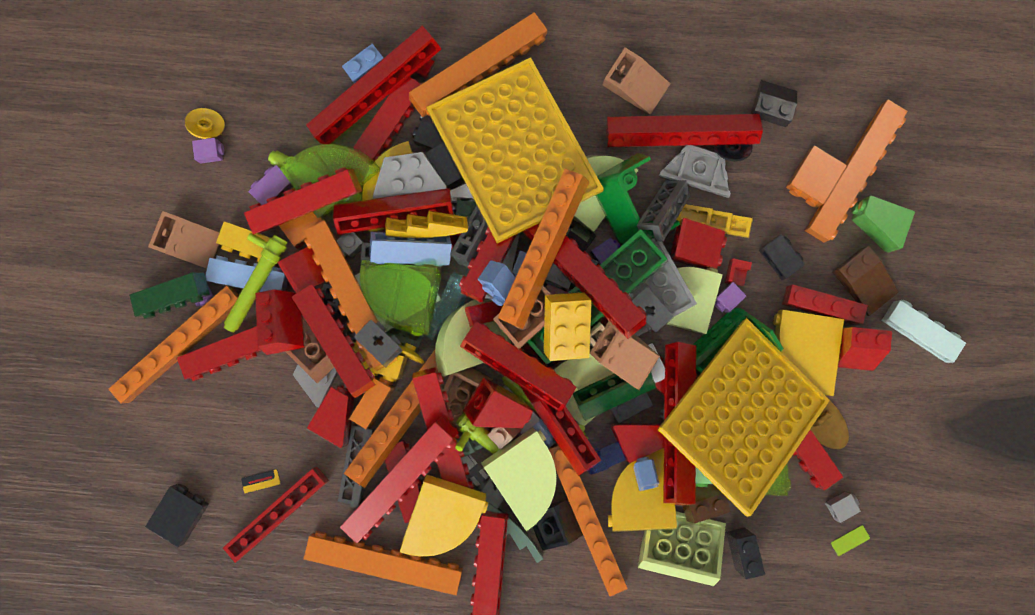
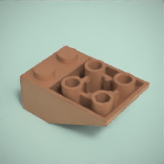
[603,47,671,115]
[148,211,219,269]
[590,321,660,390]

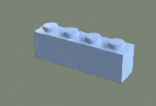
[205,256,288,292]

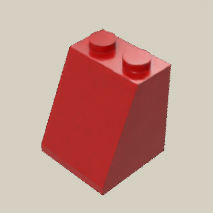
[670,218,727,269]
[277,247,330,293]
[838,327,892,371]
[463,377,533,428]
[307,385,354,448]
[610,423,664,463]

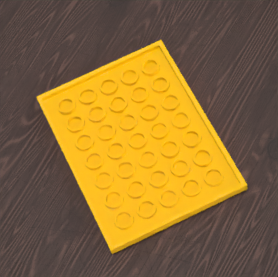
[426,57,604,243]
[658,318,830,516]

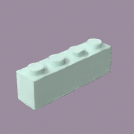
[881,300,966,363]

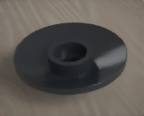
[714,144,753,161]

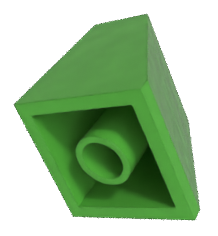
[851,196,915,253]

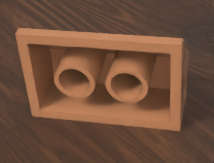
[493,285,552,349]

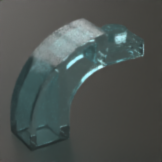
[418,272,467,341]

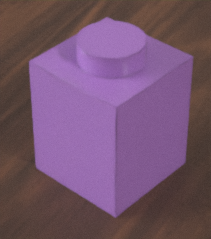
[192,138,224,164]
[715,282,746,313]

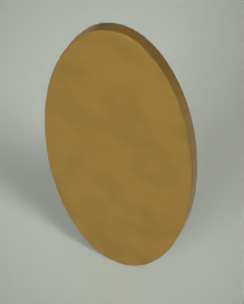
[810,401,849,449]

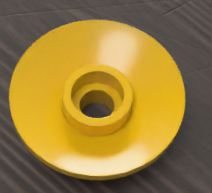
[185,108,225,139]
[399,343,424,364]

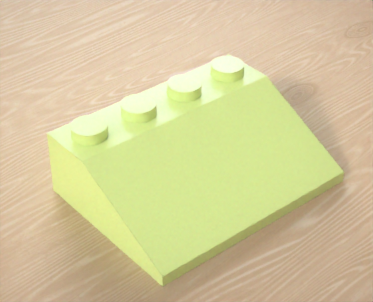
[638,512,726,586]

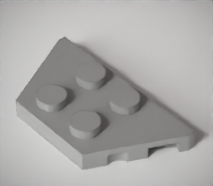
[659,145,731,198]
[373,152,447,199]
[293,365,338,408]

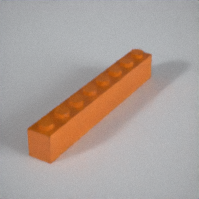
[409,12,548,117]
[805,100,908,243]
[498,169,589,329]
[304,220,398,371]
[109,286,239,404]
[344,348,446,488]
[548,444,628,596]
[304,531,463,595]

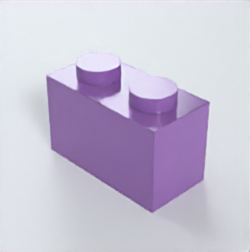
[248,165,296,205]

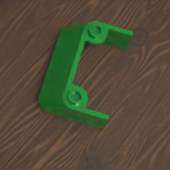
[595,153,681,244]
[693,308,784,376]

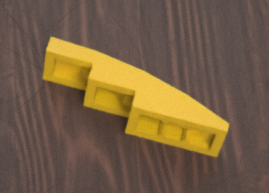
[676,204,753,238]
[385,211,468,238]

